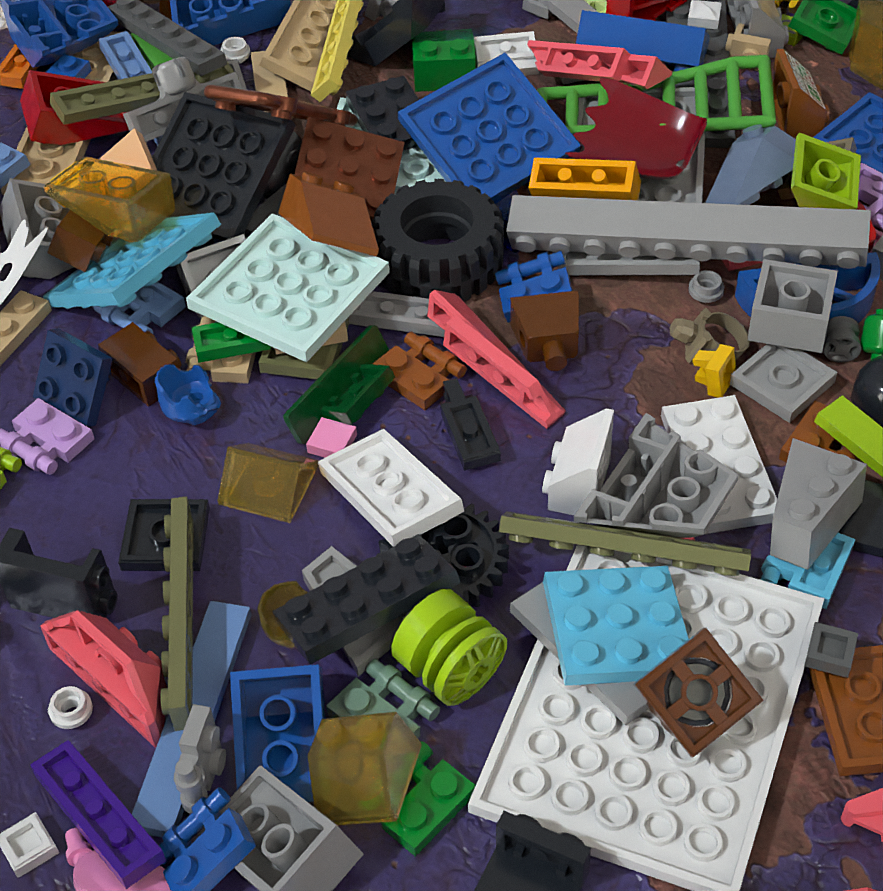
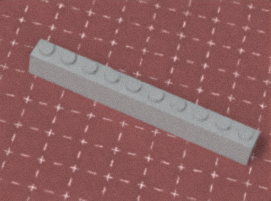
[507,195,871,269]

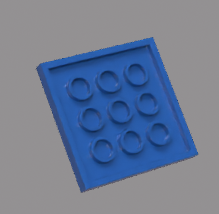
[398,52,581,202]

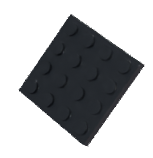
[127,92,296,241]

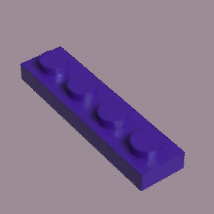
[30,740,166,889]

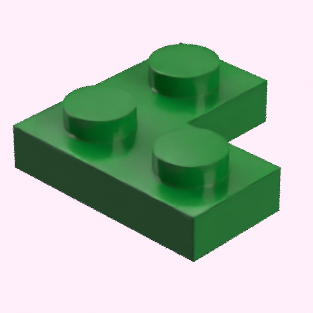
[192,322,271,363]

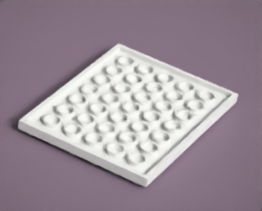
[468,544,824,891]

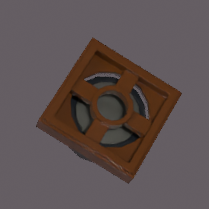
[633,627,764,758]

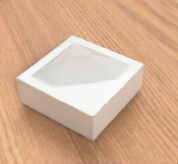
[687,0,722,29]

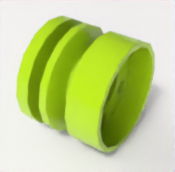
[391,589,507,706]

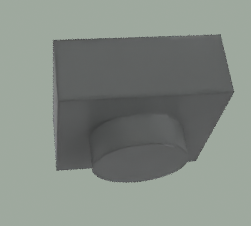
[804,622,858,678]

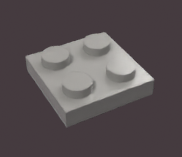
[730,344,837,423]

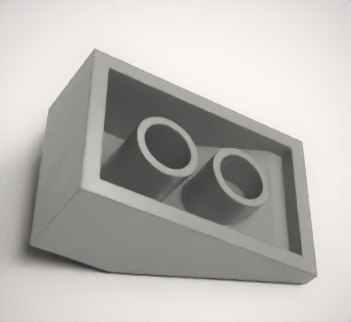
[197,765,364,891]

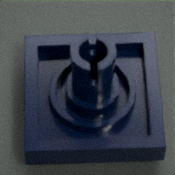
[33,328,113,427]

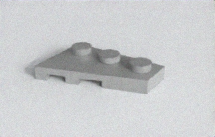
[302,546,412,677]

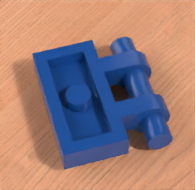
[495,250,573,322]
[158,787,256,891]

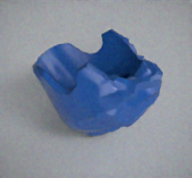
[155,364,221,426]

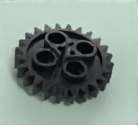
[377,503,509,607]

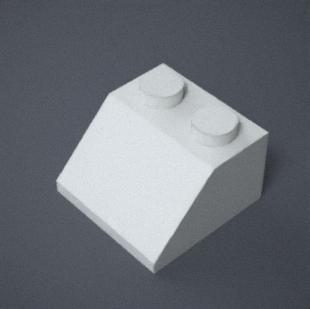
[542,409,614,515]

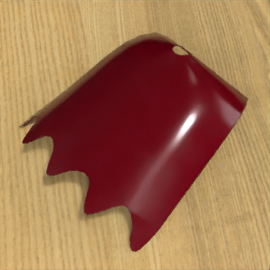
[564,77,707,180]

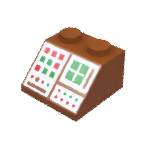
[772,49,830,139]

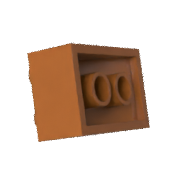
[278,171,379,256]

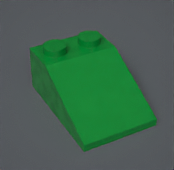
[412,29,476,92]

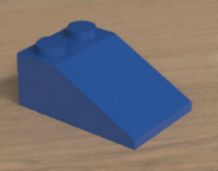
[230,664,328,802]

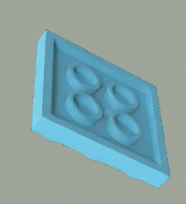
[543,566,688,686]

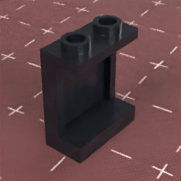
[0,527,118,618]

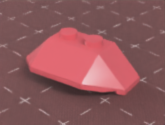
[40,610,167,748]

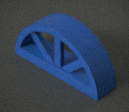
[735,252,880,323]

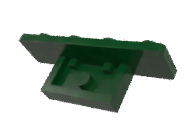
[283,325,395,444]

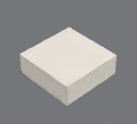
[0,812,59,878]

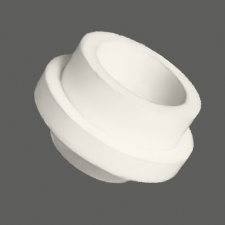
[220,37,251,64]
[48,686,93,729]

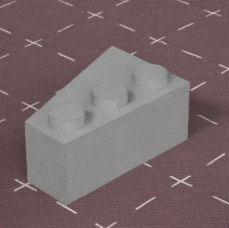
[770,438,867,570]

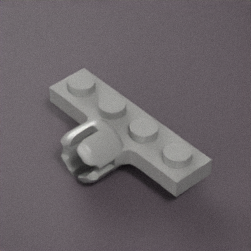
[123,57,242,142]

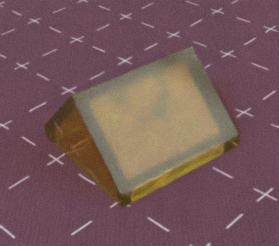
[218,443,319,523]

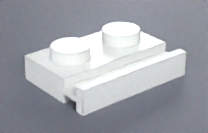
[474,31,540,76]

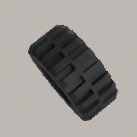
[371,179,504,301]

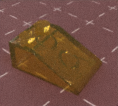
[44,156,175,242]

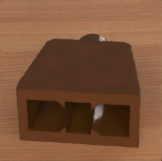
[510,291,579,371]

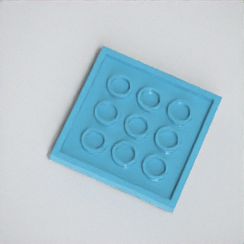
[43,213,221,309]

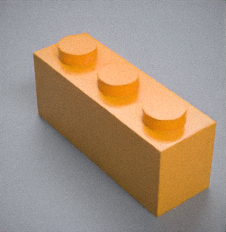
[529,158,641,200]

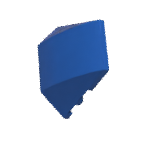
[0,0,118,68]

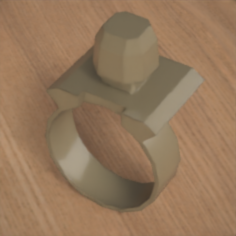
[670,308,749,363]

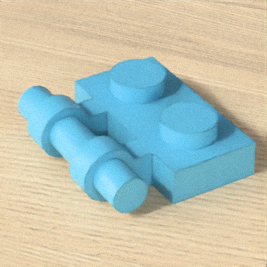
[760,533,855,609]

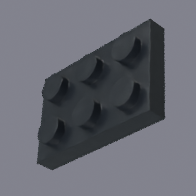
[345,76,419,151]

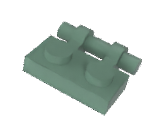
[326,659,440,765]

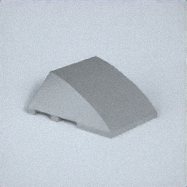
[573,413,738,538]

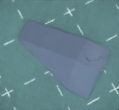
[706,124,796,205]

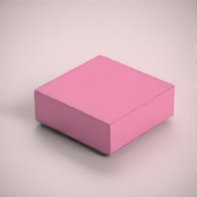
[306,417,357,458]

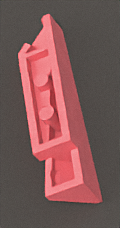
[527,40,672,89]
[427,290,566,429]

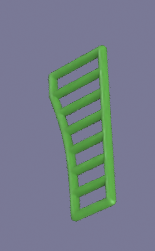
[537,55,776,134]

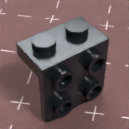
[474,810,591,891]

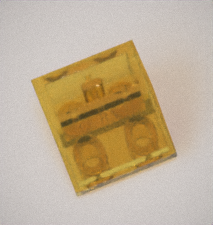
[849,0,883,90]

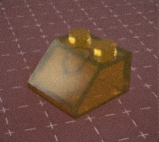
[308,711,422,825]

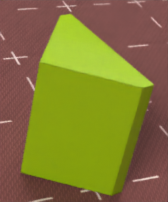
[791,133,861,210]

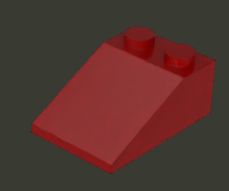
[20,70,129,145]

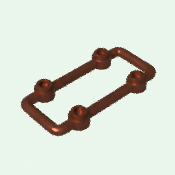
[204,85,357,127]

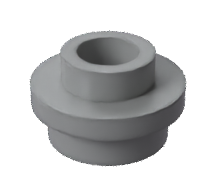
[688,270,724,303]

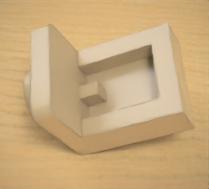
[725,23,771,71]

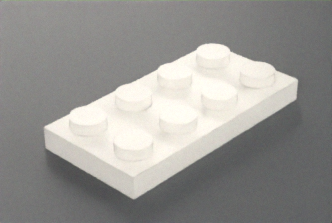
[661,395,777,534]
[318,429,464,547]

